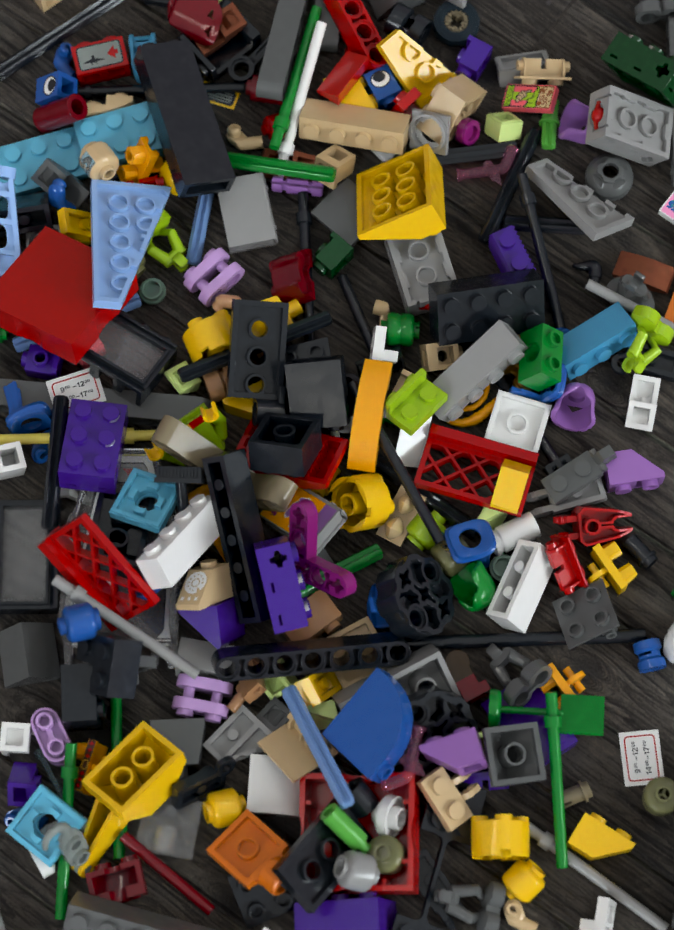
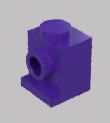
[455,35,493,83]
[21,344,64,380]
[7,761,42,807]

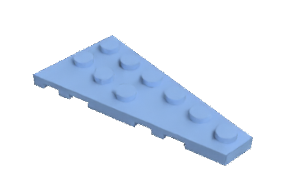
[90,179,172,310]

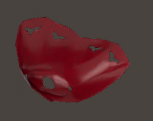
[167,0,222,45]

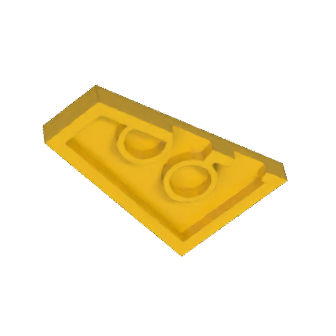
[376,29,457,109]

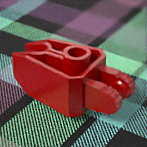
[553,506,633,547]

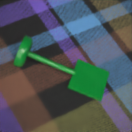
[488,689,605,736]

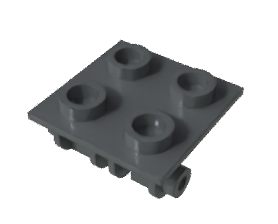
[552,578,620,650]

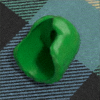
[450,560,496,612]

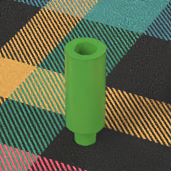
[320,803,371,853]

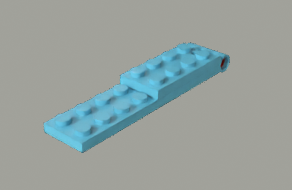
[0,101,165,200]

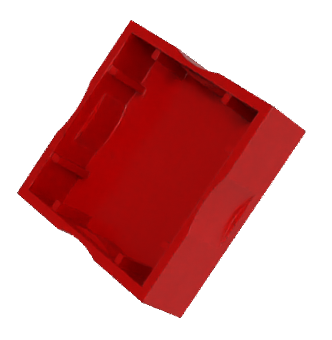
[0,226,139,365]
[299,772,420,895]

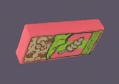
[501,84,559,114]

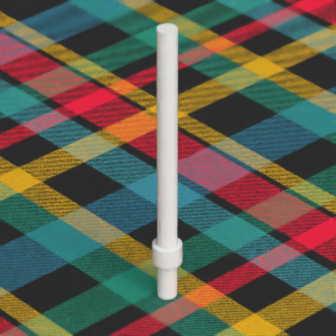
[277,21,327,177]

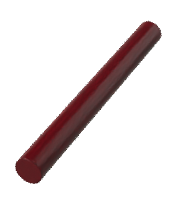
[119,831,215,915]

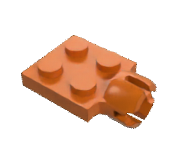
[206,809,290,896]

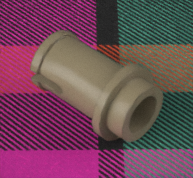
[563,780,593,808]

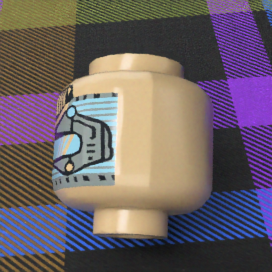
[79,141,119,181]

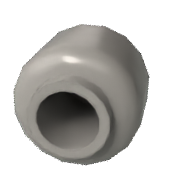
[333,850,380,892]

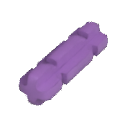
[271,176,324,197]

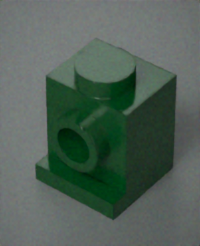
[313,231,354,280]

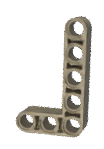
[151,415,298,512]

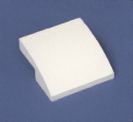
[247,754,300,818]

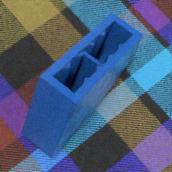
[322,667,413,783]

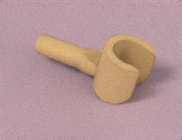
[373,300,390,326]

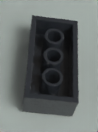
[428,268,545,346]

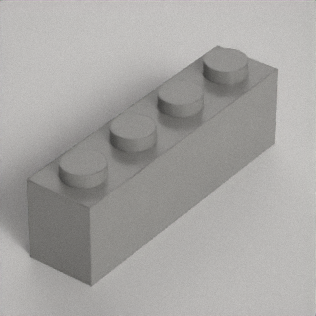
[432,320,528,422]

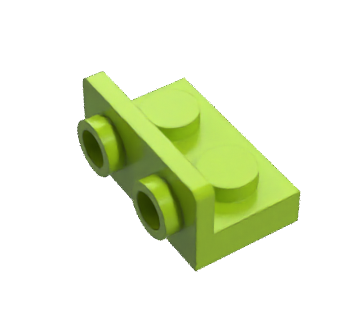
[385,368,448,436]

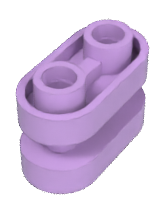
[183,248,245,307]
[171,673,234,724]
[30,707,72,767]

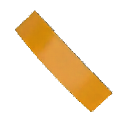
[347,358,393,473]

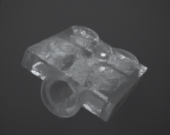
[136,796,203,861]

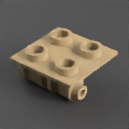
[257,712,338,783]

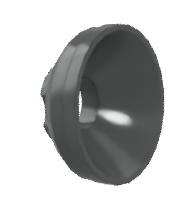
[584,154,633,202]

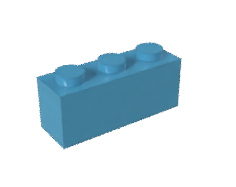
[562,302,638,381]

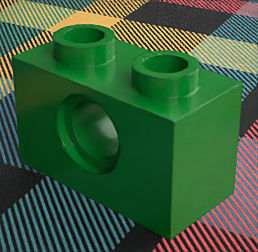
[518,323,563,392]

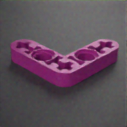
[289,499,357,599]

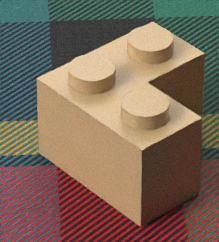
[416,74,487,145]

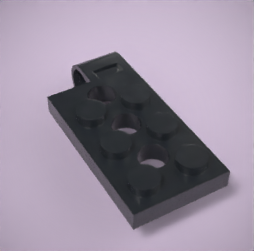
[226,299,289,427]
[272,777,379,913]

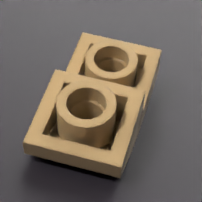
[85,93,135,118]

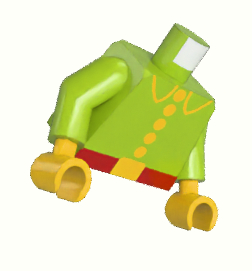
[144,401,228,467]

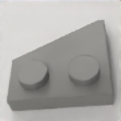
[203,704,272,766]

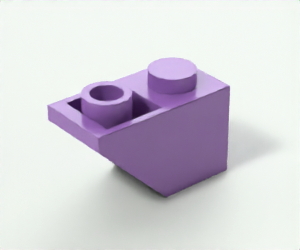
[604,449,665,495]
[419,727,488,776]

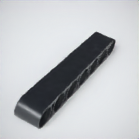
[211,632,411,682]

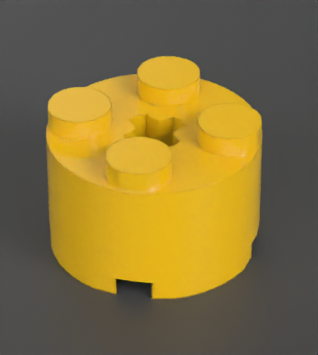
[182,309,231,363]
[329,473,395,533]
[471,814,530,861]

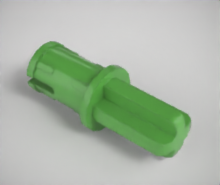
[539,99,560,150]

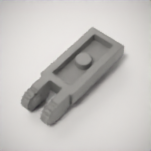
[526,478,607,519]

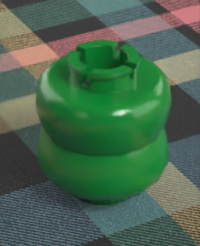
[381,312,420,347]

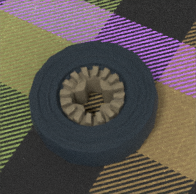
[433,1,480,47]

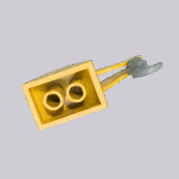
[42,721,187,878]

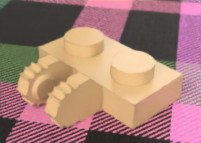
[416,766,481,832]

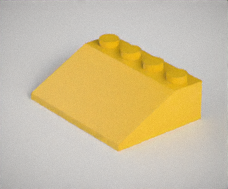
[356,143,446,240]

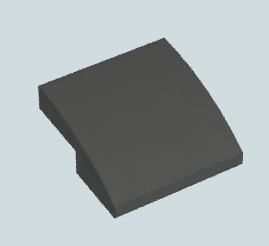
[311,178,360,247]

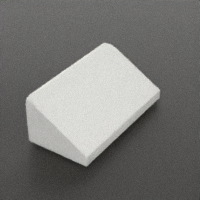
[396,416,432,468]

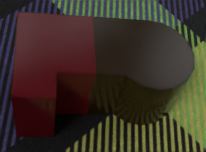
[445,650,491,705]

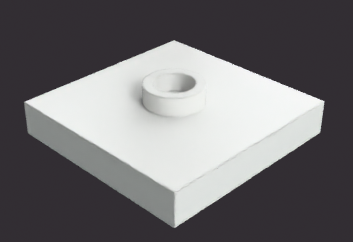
[484,390,552,453]

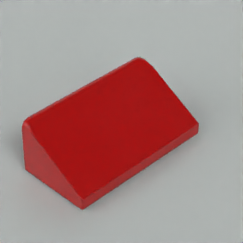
[316,51,369,105]

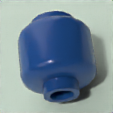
[57,602,102,643]

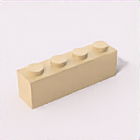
[299,98,411,155]

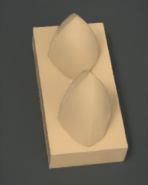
[376,484,427,547]

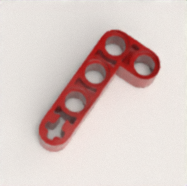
[323,0,390,74]

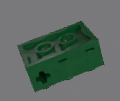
[601,32,674,109]

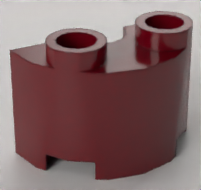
[269,248,316,305]
[85,855,148,903]

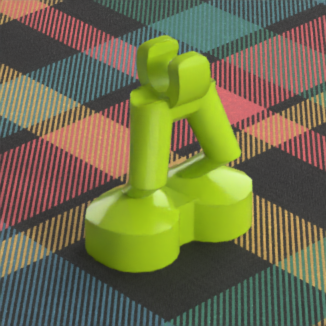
[146,210,188,273]
[621,305,674,374]

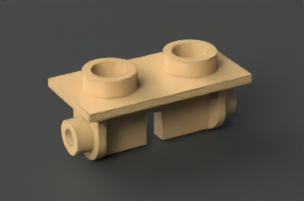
[513,57,572,86]

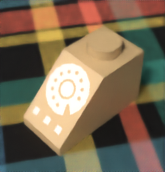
[176,559,233,611]

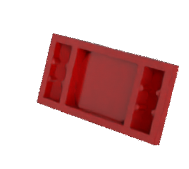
[235,419,350,490]

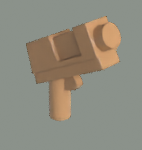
[226,658,267,713]

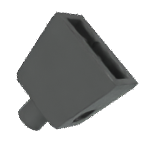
[150,718,207,779]

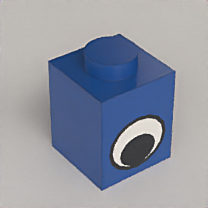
[363,64,401,110]
[35,70,78,106]

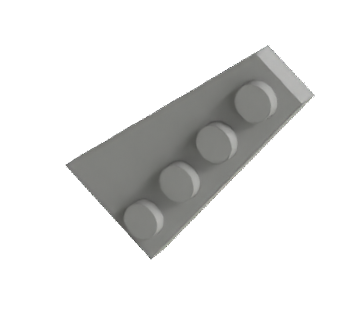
[524,158,635,241]

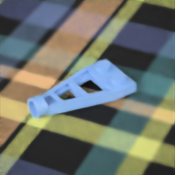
[0,165,21,277]

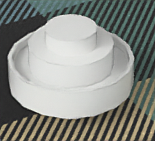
[371,795,407,837]

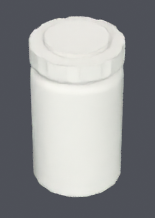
[492,512,541,556]

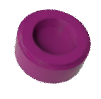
[455,118,480,146]

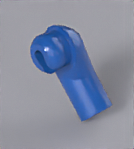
[53,42,77,78]

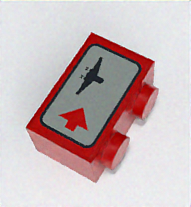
[71,36,131,87]

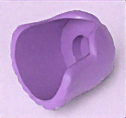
[557,99,589,144]
[550,382,596,432]

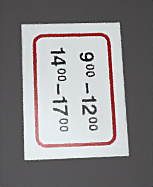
[46,368,107,413]
[618,729,664,787]

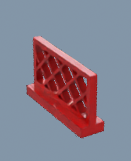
[414,423,539,517]
[37,512,160,632]

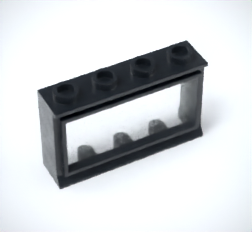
[48,310,178,406]
[0,498,64,614]

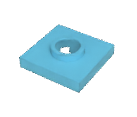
[109,467,177,534]
[5,784,87,867]

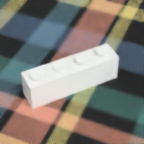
[136,494,219,590]

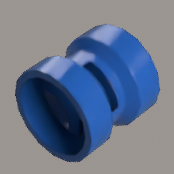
[632,638,667,673]

